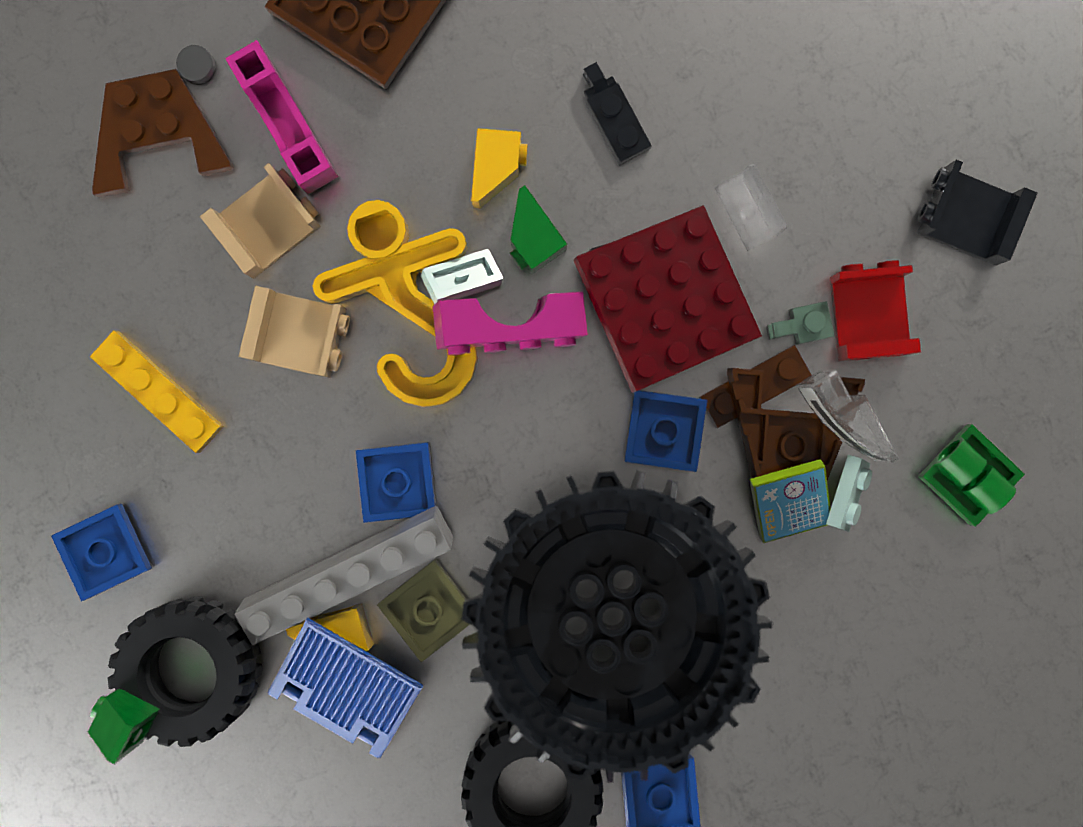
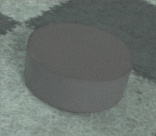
[176,45,216,84]

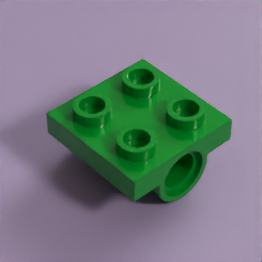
[918,424,1025,527]

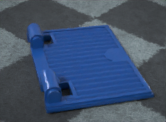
[267,618,424,758]

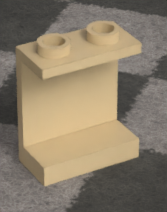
[200,163,321,279]
[238,285,350,378]

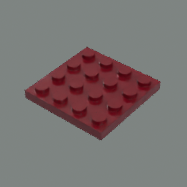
[573,205,762,393]

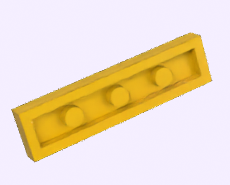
[90,330,224,453]

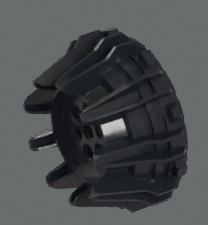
[462,471,773,783]

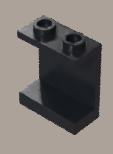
[917,159,1038,266]

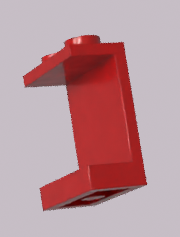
[830,260,921,362]

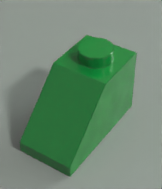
[509,185,567,275]
[87,688,160,764]

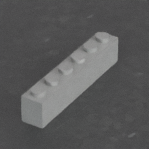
[234,505,453,645]

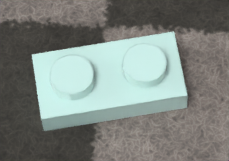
[421,249,503,304]
[826,455,872,532]

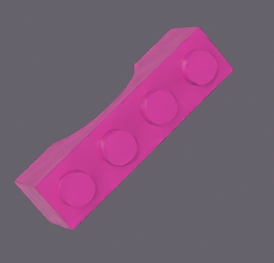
[225,40,338,195]
[433,292,588,355]

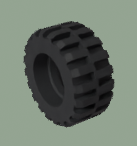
[107,597,262,747]
[461,720,604,827]

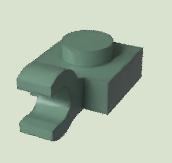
[767,301,835,345]

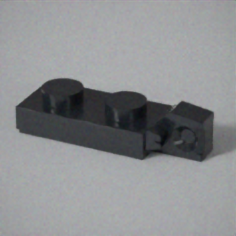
[583,62,652,165]

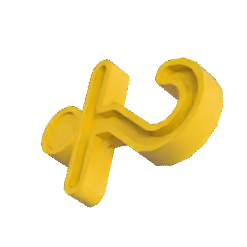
[313,200,478,407]

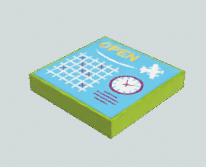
[750,459,831,544]

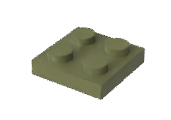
[377,559,470,662]

